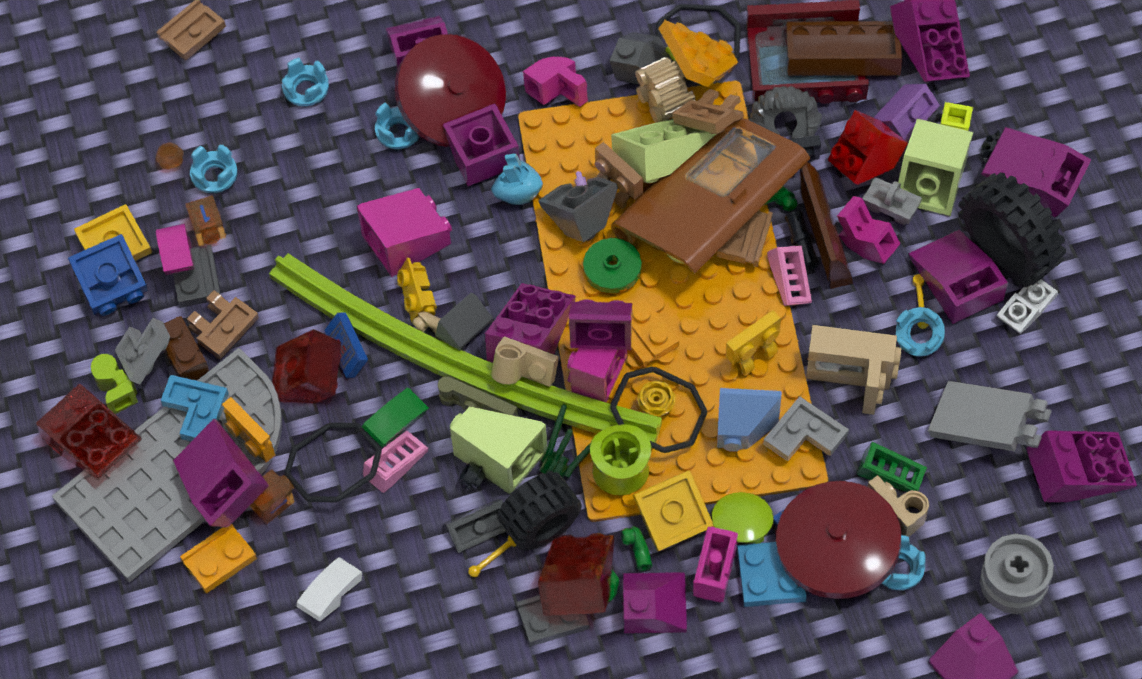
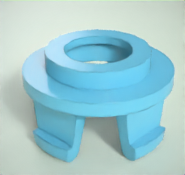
[282,57,329,106]
[375,103,420,149]
[190,144,238,193]
[896,307,945,357]
[882,535,926,590]

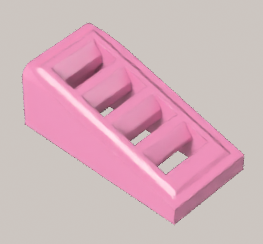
[767,246,812,306]
[363,431,428,493]

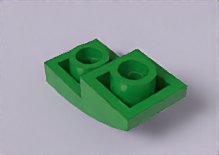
[362,387,429,448]

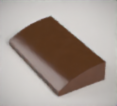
[786,21,902,76]
[800,162,853,289]

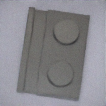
[173,244,221,308]
[517,585,590,647]

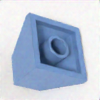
[717,388,781,451]

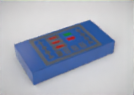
[324,312,368,378]

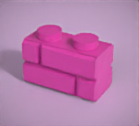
[693,527,738,602]

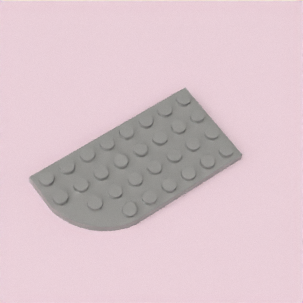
[52,348,282,583]

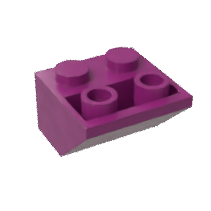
[386,16,448,70]

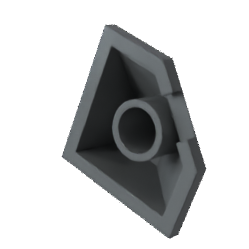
[610,32,673,85]
[538,177,618,242]

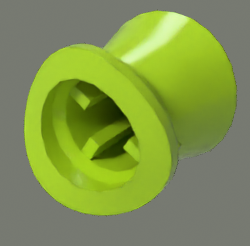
[590,424,651,495]

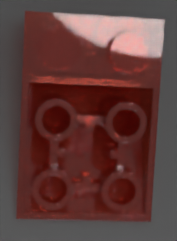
[35,383,142,480]
[538,533,614,616]

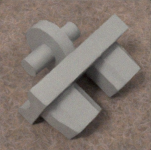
[863,177,922,225]

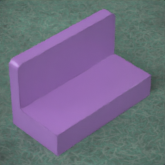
[874,84,940,142]

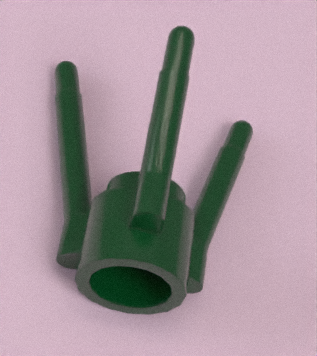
[540,404,592,478]

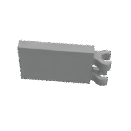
[928,381,1052,451]

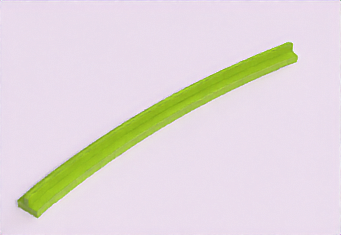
[269,253,662,443]

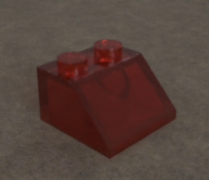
[272,329,341,403]

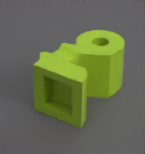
[91,354,138,416]

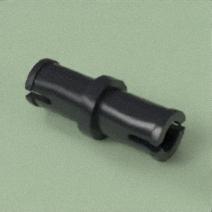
[784,211,819,271]

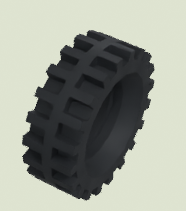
[958,172,1066,287]

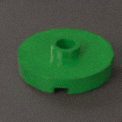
[583,238,642,294]

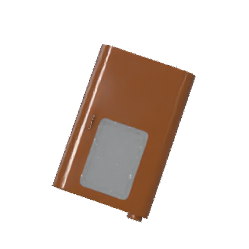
[611,118,810,273]

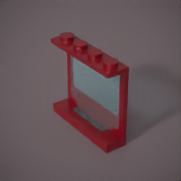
[746,0,869,104]

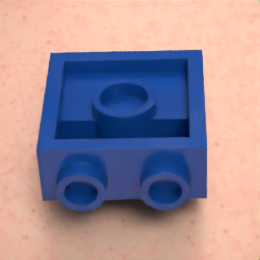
[68,234,148,316]

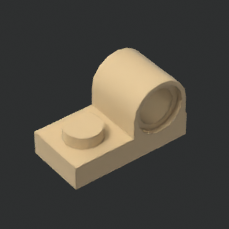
[491,336,559,387]
[867,475,929,537]

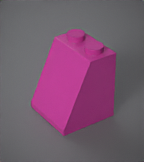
[357,188,452,277]

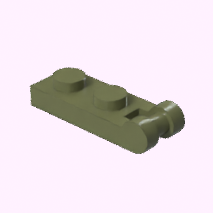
[437,376,518,417]

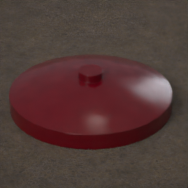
[395,34,506,147]
[776,481,901,599]

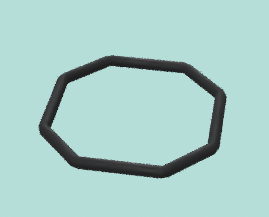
[656,4,741,61]
[610,367,707,453]
[284,423,382,502]

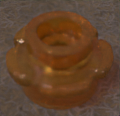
[156,142,184,170]

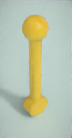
[912,274,929,329]
[468,536,517,577]

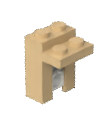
[806,325,902,415]

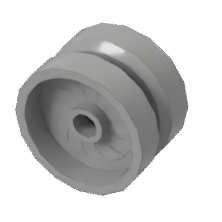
[980,534,1054,614]

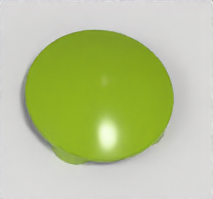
[712,492,773,544]

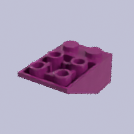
[890,0,970,82]
[981,127,1091,218]
[908,230,1008,324]
[485,283,576,363]
[173,419,269,528]
[1026,430,1137,502]

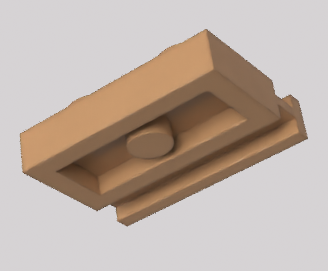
[157,0,226,61]
[716,209,773,267]

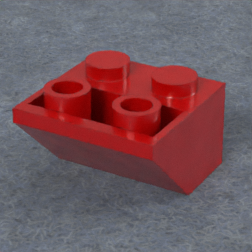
[828,110,908,185]

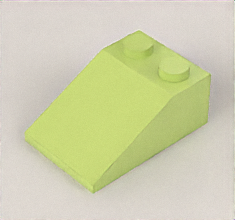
[611,118,716,183]

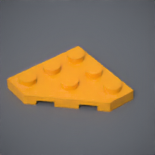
[658,20,738,87]

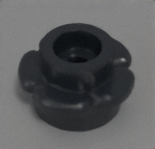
[458,461,485,490]

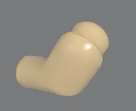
[412,311,446,343]

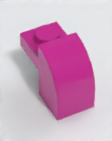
[523,57,588,107]
[837,196,900,264]
[156,223,195,275]

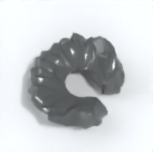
[749,86,822,149]

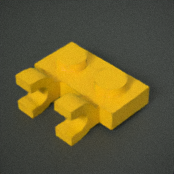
[726,310,781,376]

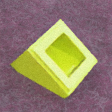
[940,102,973,131]

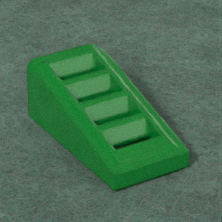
[856,442,927,492]

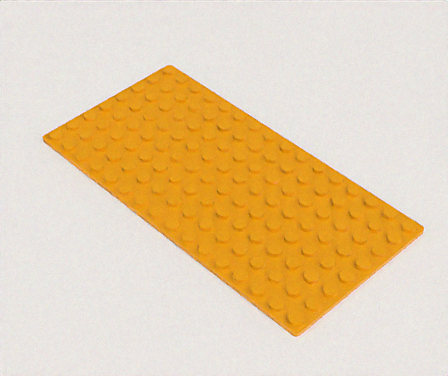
[518,81,828,522]

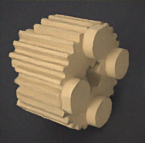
[635,57,695,122]

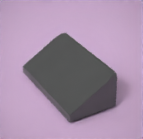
[435,292,493,351]
[444,499,506,553]

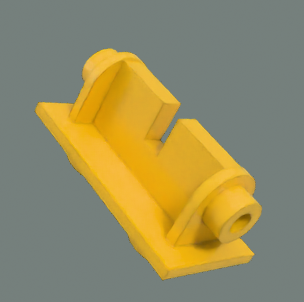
[397,258,437,322]

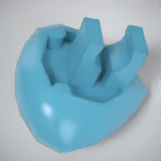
[491,153,543,205]

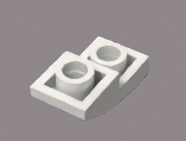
[997,279,1058,334]
[297,557,362,621]

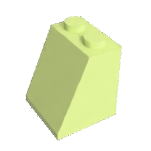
[899,119,973,216]
[450,407,547,494]

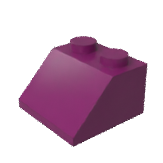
[443,104,520,186]
[569,299,632,350]

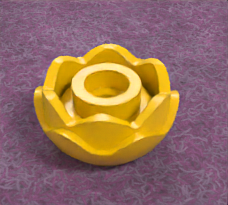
[637,381,676,417]

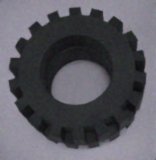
[497,472,582,551]

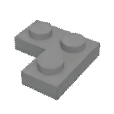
[115,318,171,384]
[763,396,849,461]

